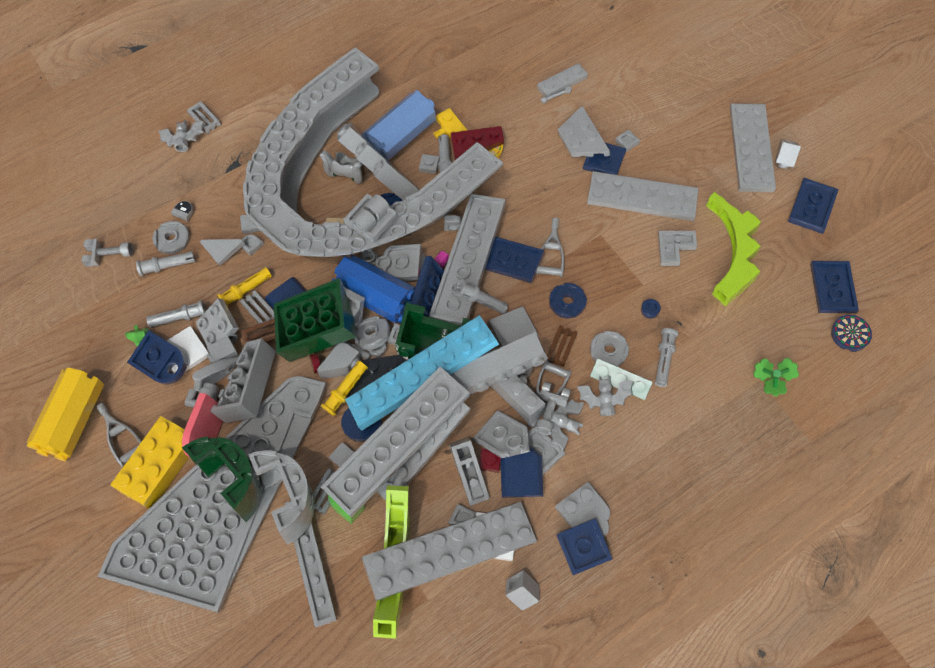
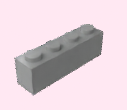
[487,351,545,426]

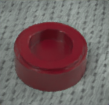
[309,354,321,374]

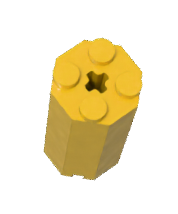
[26,367,104,462]

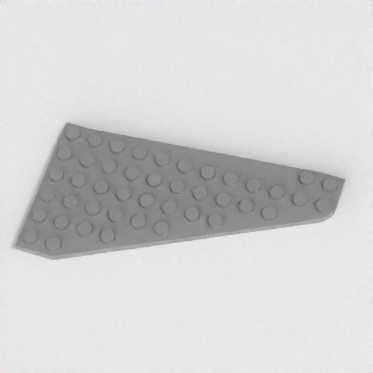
[98,376,327,613]

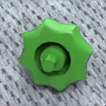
[125,325,149,346]

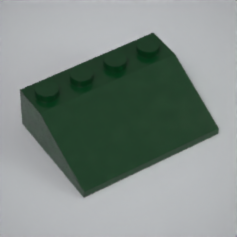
[274,278,356,362]

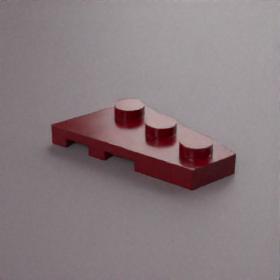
[450,126,504,160]

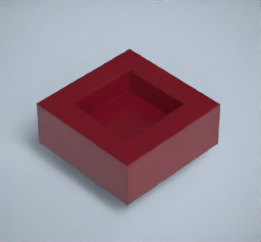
[479,448,501,473]

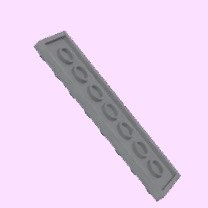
[429,194,506,325]
[321,367,470,517]
[361,502,537,601]

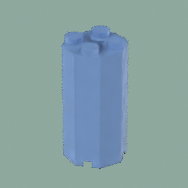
[362,90,436,161]

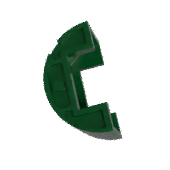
[395,302,471,360]
[182,437,262,522]

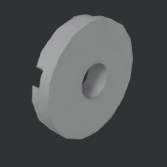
[152,221,190,255]
[353,316,391,350]
[590,331,629,367]

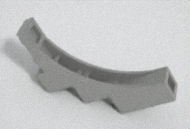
[337,122,419,200]

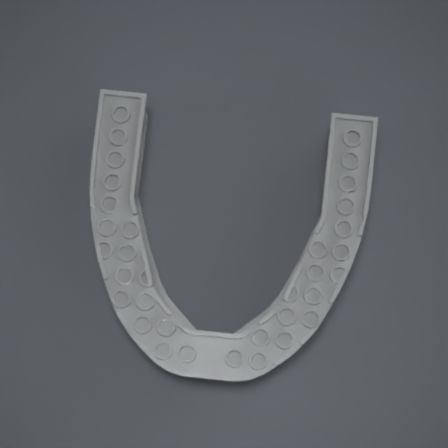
[243,47,503,257]

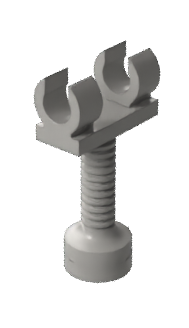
[81,239,133,267]
[535,382,571,435]

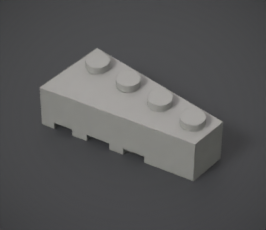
[210,338,276,423]

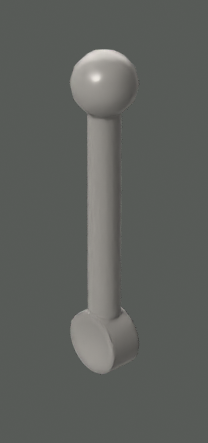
[541,86,572,103]

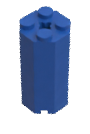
[332,255,415,323]

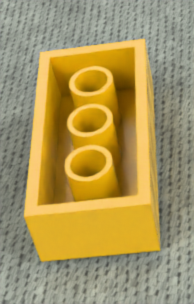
[110,416,189,509]

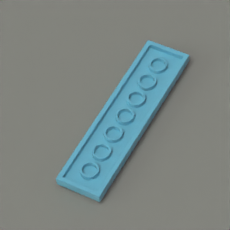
[345,315,499,431]

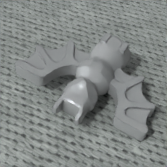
[158,120,205,152]
[577,375,633,416]
[550,399,584,450]

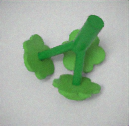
[753,358,799,397]

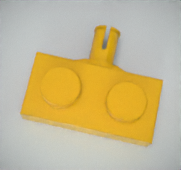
[433,108,467,139]

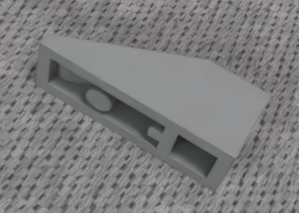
[448,437,490,506]

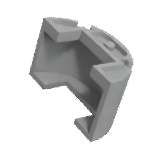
[248,450,315,545]

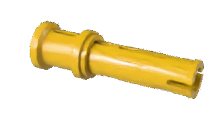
[217,267,272,308]
[320,360,368,416]

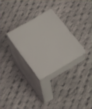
[506,570,540,610]

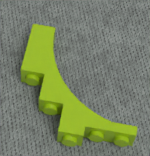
[706,192,761,306]
[373,485,410,639]

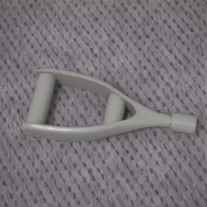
[536,218,564,277]
[192,356,239,392]
[528,361,572,428]
[97,403,142,467]

